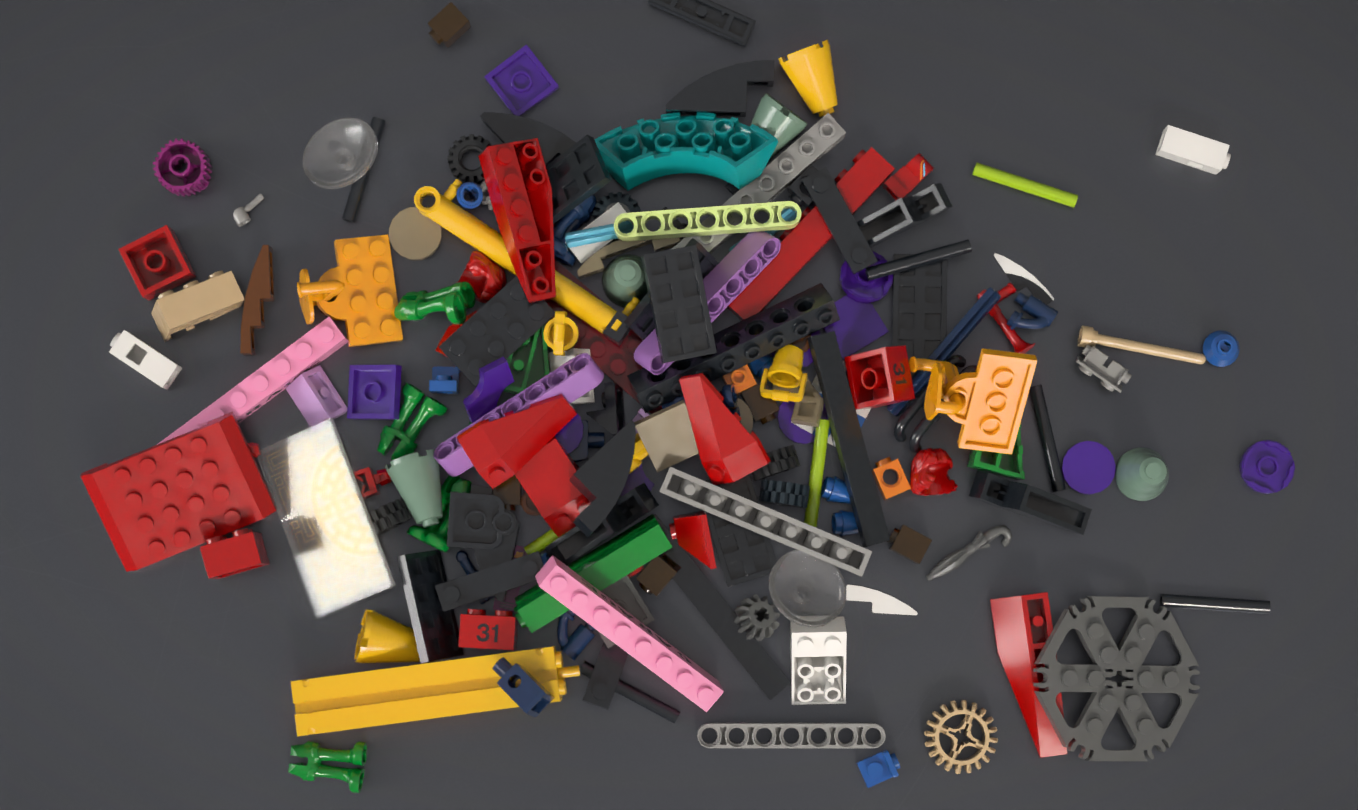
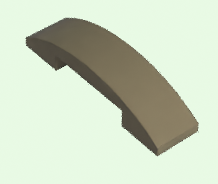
[577,237,680,280]

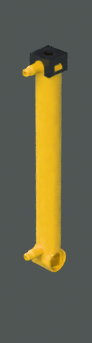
[414,179,640,346]

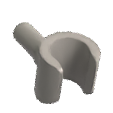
[233,194,264,227]

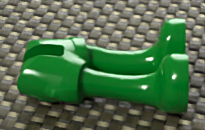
[394,282,475,325]
[377,382,448,460]
[406,475,473,553]
[288,741,367,793]

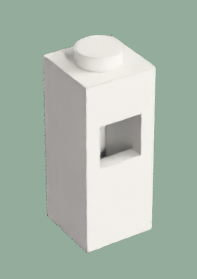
[1155,125,1231,175]
[109,330,182,390]

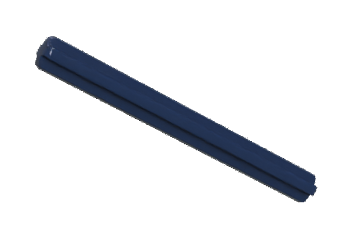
[887,287,1001,416]

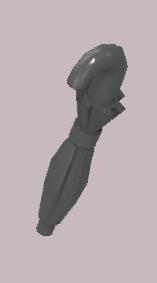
[926,525,1012,581]

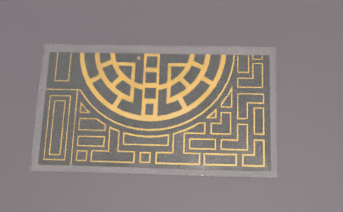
[257,418,396,618]

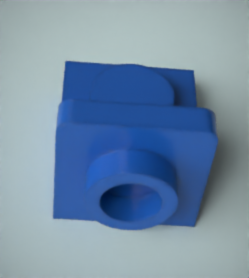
[429,367,459,394]
[856,749,901,788]

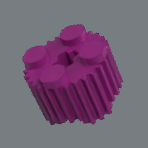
[153,138,212,197]

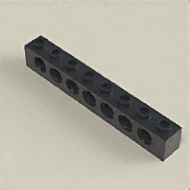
[627,283,840,413]

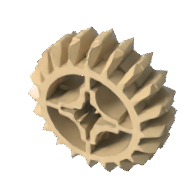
[924,700,998,774]

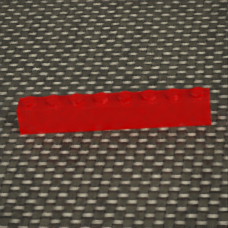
[727,147,895,321]

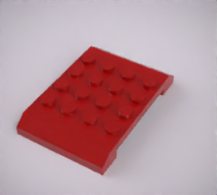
[80,412,277,572]

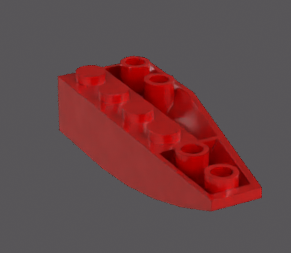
[478,138,556,303]
[990,592,1067,758]

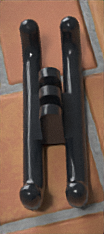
[894,355,977,453]

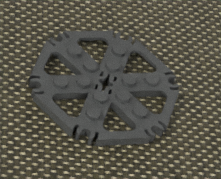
[1033,596,1200,761]

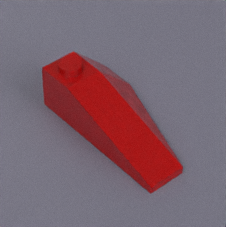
[457,394,577,489]

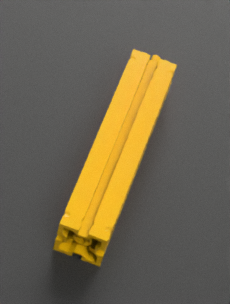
[291,646,580,736]

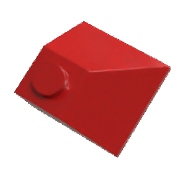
[669,511,717,569]

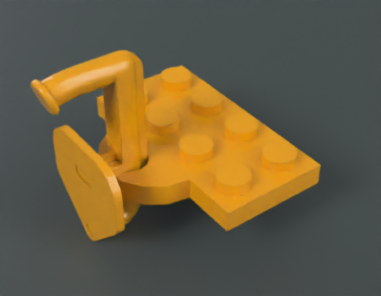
[297,234,403,347]
[909,348,1037,454]

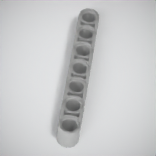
[697,722,886,748]

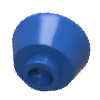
[1203,330,1240,367]

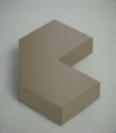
[771,370,824,427]

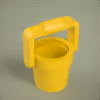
[543,311,579,356]
[760,345,807,402]

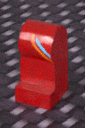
[883,153,934,201]

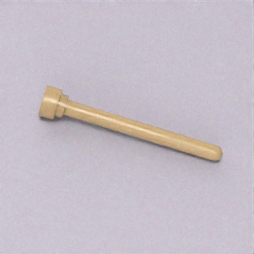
[1077,325,1206,364]

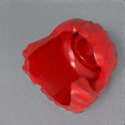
[457,251,507,303]
[909,448,958,496]

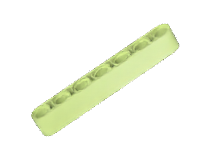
[614,201,801,241]

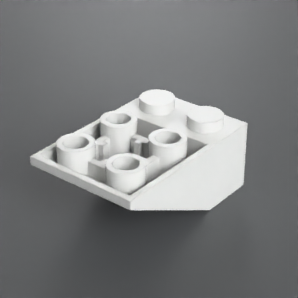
[790,616,847,705]

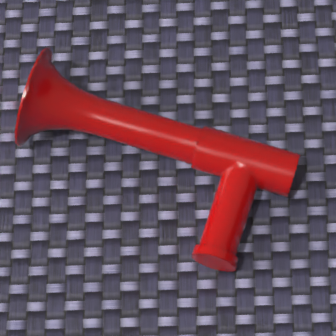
[976,282,1035,354]

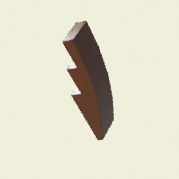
[240,245,275,356]

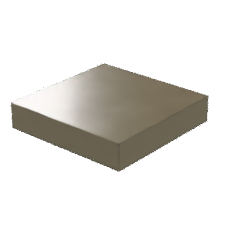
[634,400,699,472]

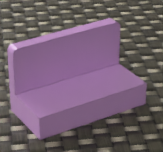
[286,365,347,431]

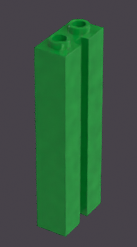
[514,514,672,633]

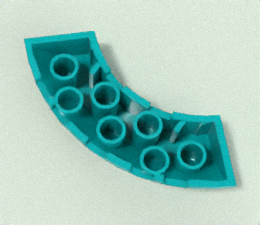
[594,112,778,191]

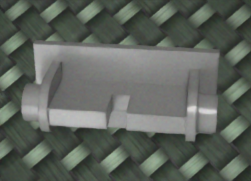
[1076,344,1132,393]

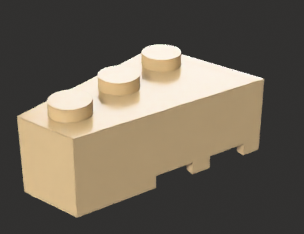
[151,271,245,342]

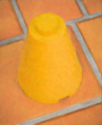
[778,40,838,117]
[354,609,420,663]

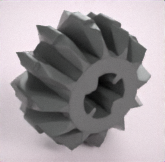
[734,594,781,641]

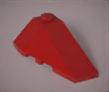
[679,373,771,485]

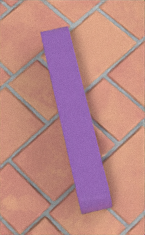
[634,231,781,375]
[433,353,604,477]

